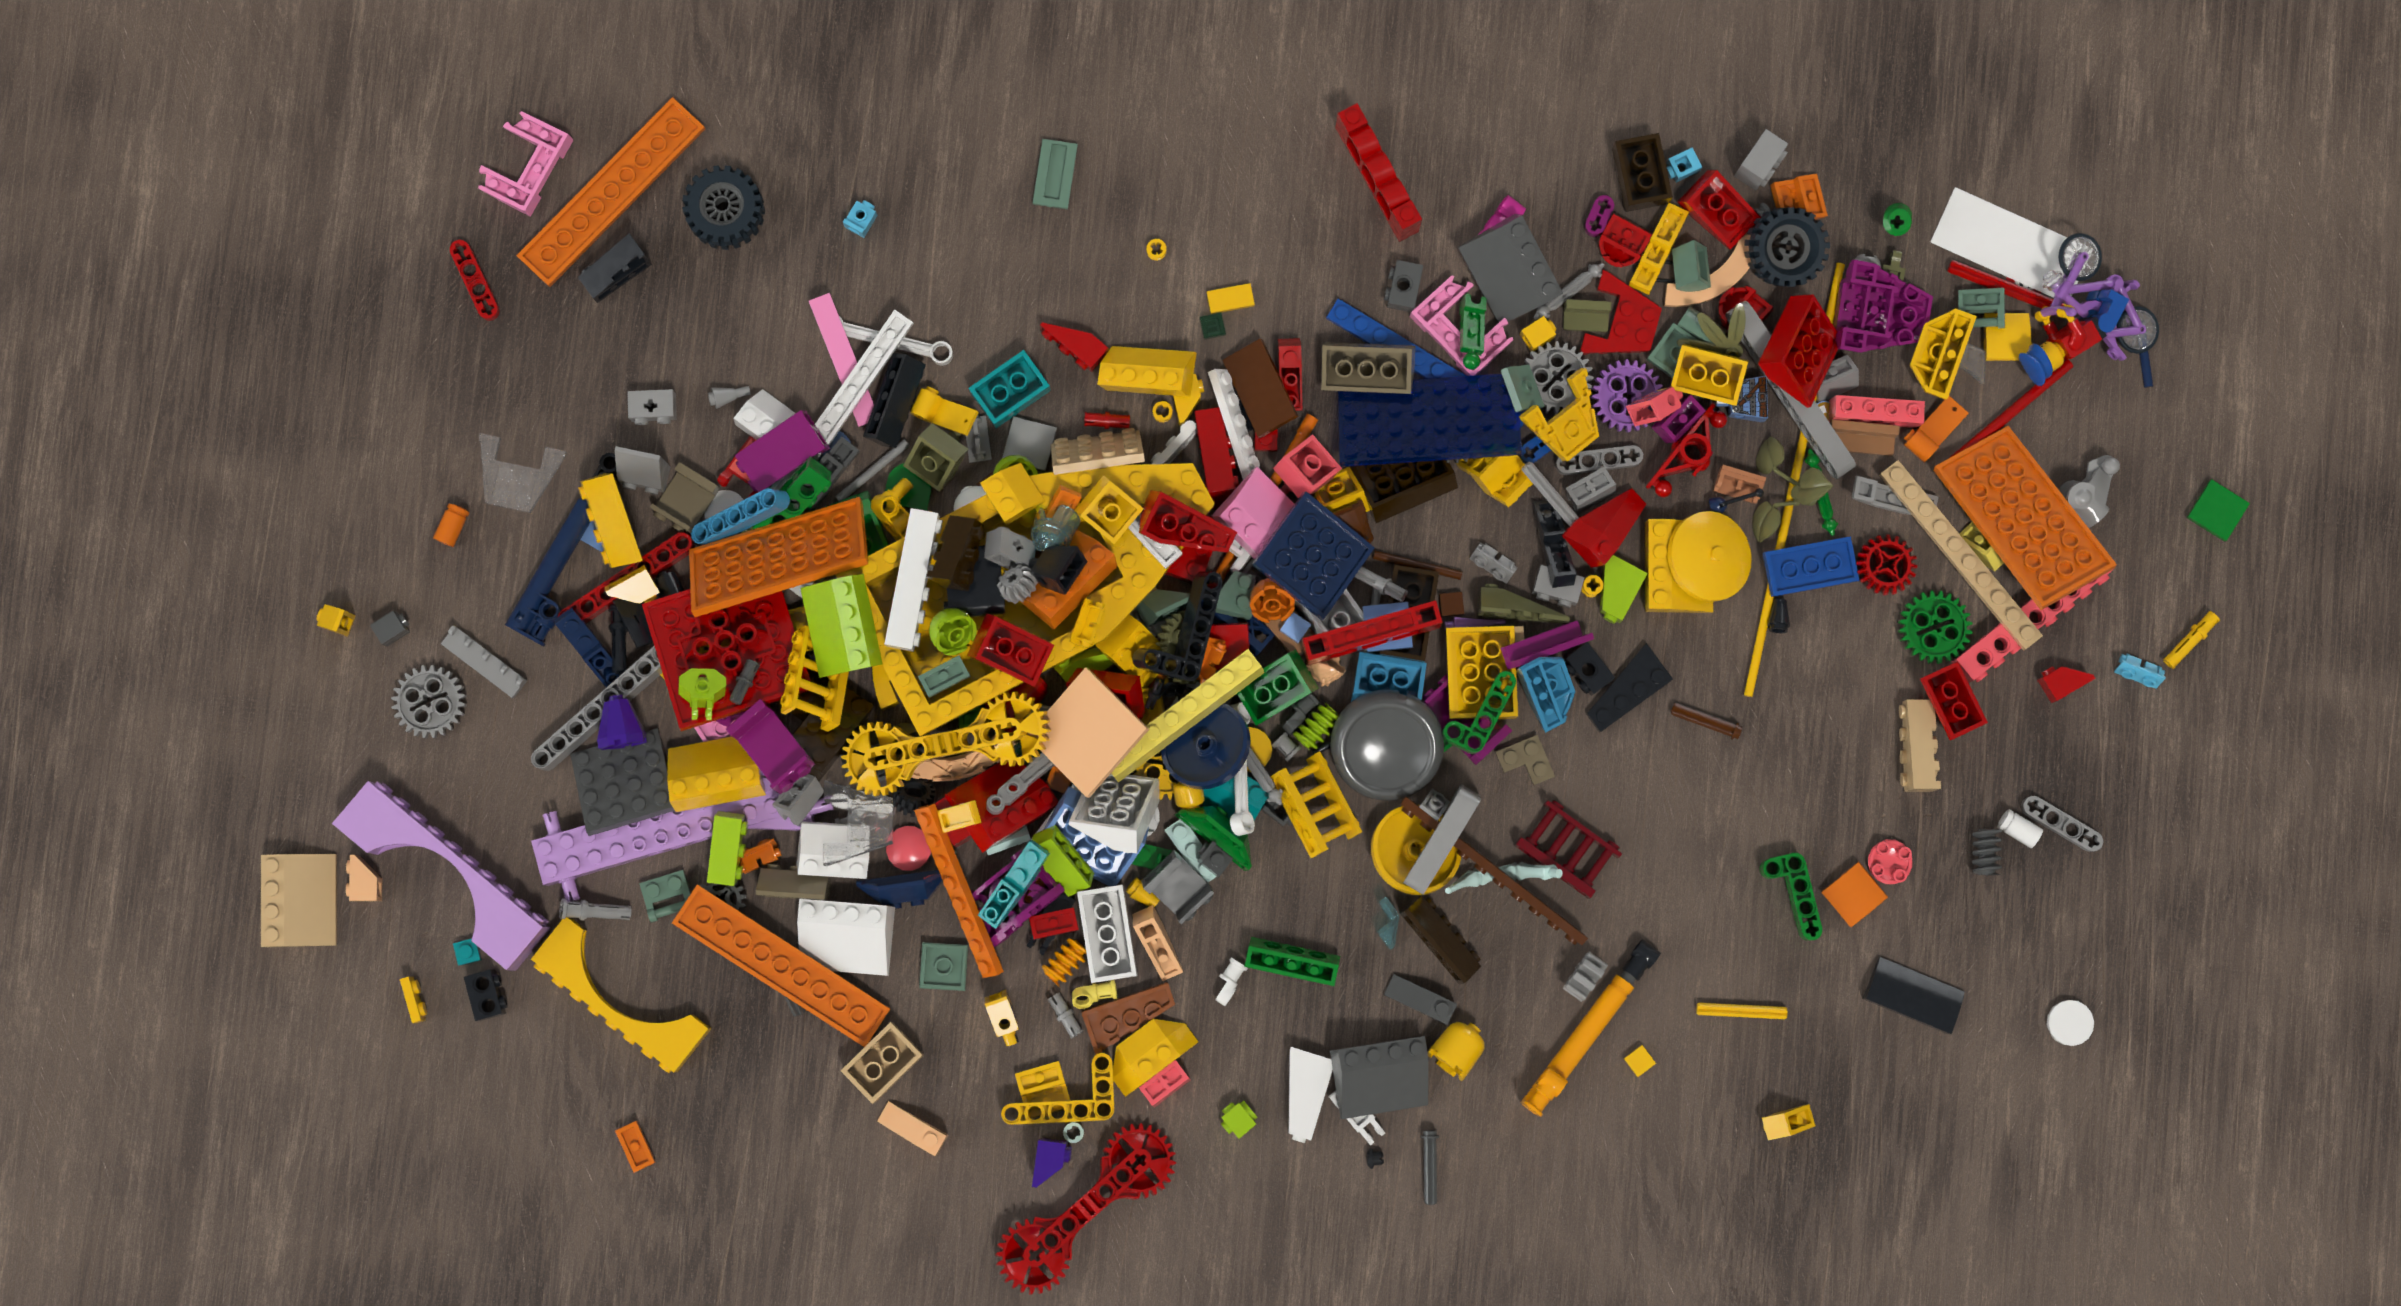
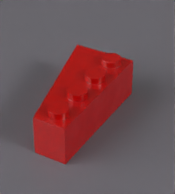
[1195,407,1239,510]

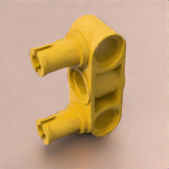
[871,478,932,541]

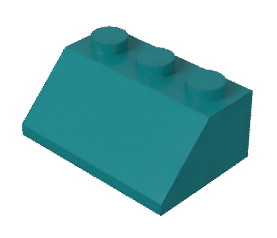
[1202,776,1269,821]

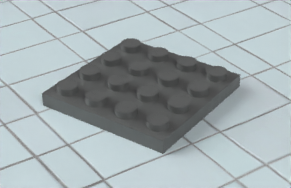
[570,728,675,836]

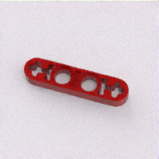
[450,240,500,321]

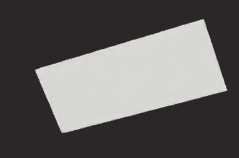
[1931,187,2092,303]

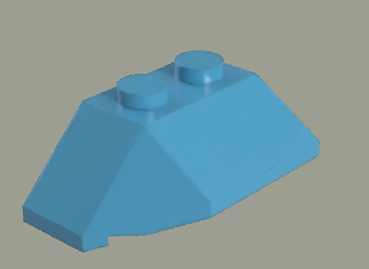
[1516,657,1575,733]

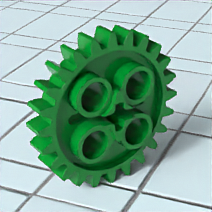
[1898,590,1973,664]

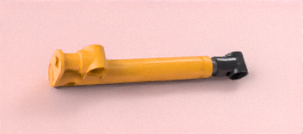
[1520,939,1661,1117]

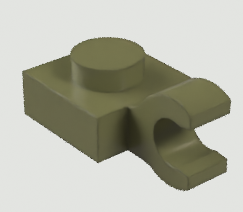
[1882,250,1906,281]

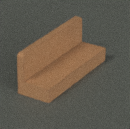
[1829,419,1900,456]

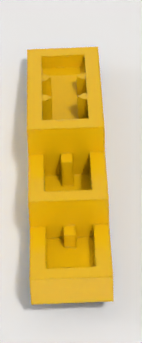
[1629,203,1689,295]

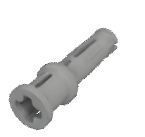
[559,898,631,921]

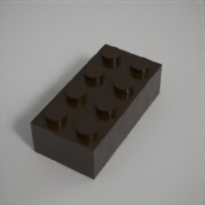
[1379,565,1439,662]

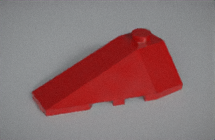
[1562,488,1646,568]
[1139,490,1237,553]

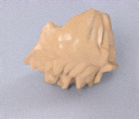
[1306,657,1346,687]

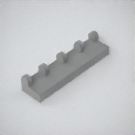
[441,625,527,699]

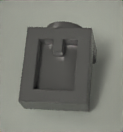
[1197,840,1233,878]

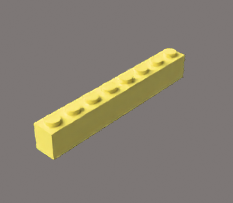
[1111,649,1265,783]

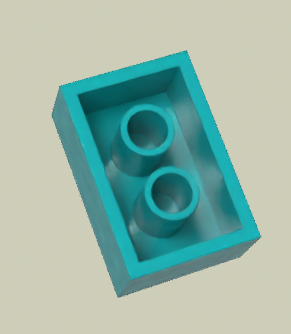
[968,350,1051,429]

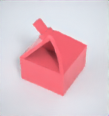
[1273,434,1342,498]

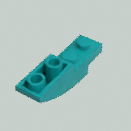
[978,840,1050,929]

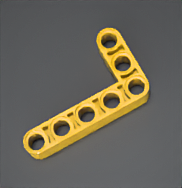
[1001,1053,1114,1125]

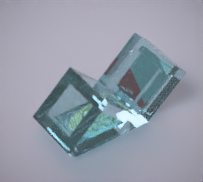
[1376,897,1399,950]

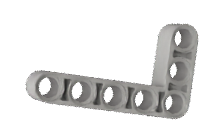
[1403,784,1481,895]

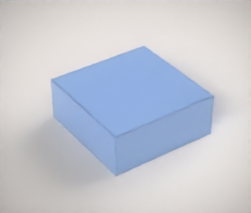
[1280,612,1311,643]

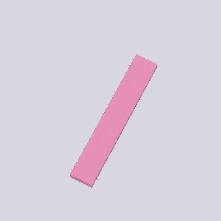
[809,293,874,427]

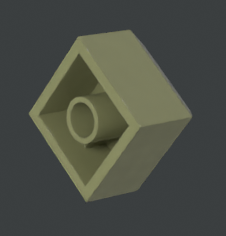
[903,423,968,492]

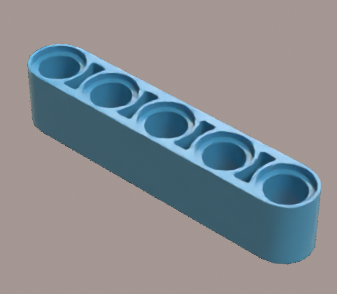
[691,488,790,545]

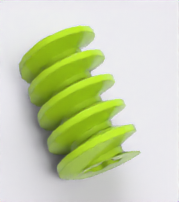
[1293,702,1339,751]

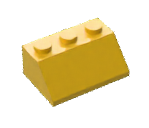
[1671,344,1749,406]

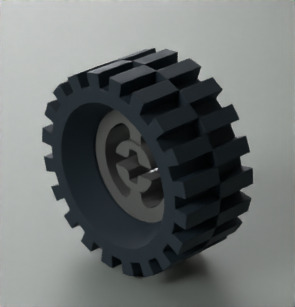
[1744,207,1830,287]

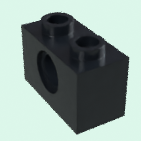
[1564,642,1615,696]

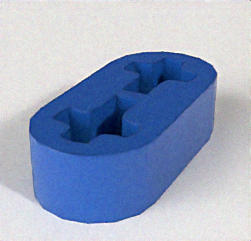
[1519,436,1552,464]

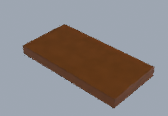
[1222,338,1299,438]

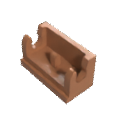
[1713,465,1766,504]

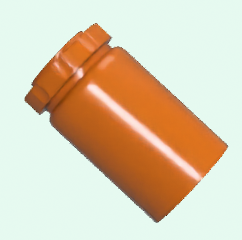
[433,503,469,547]

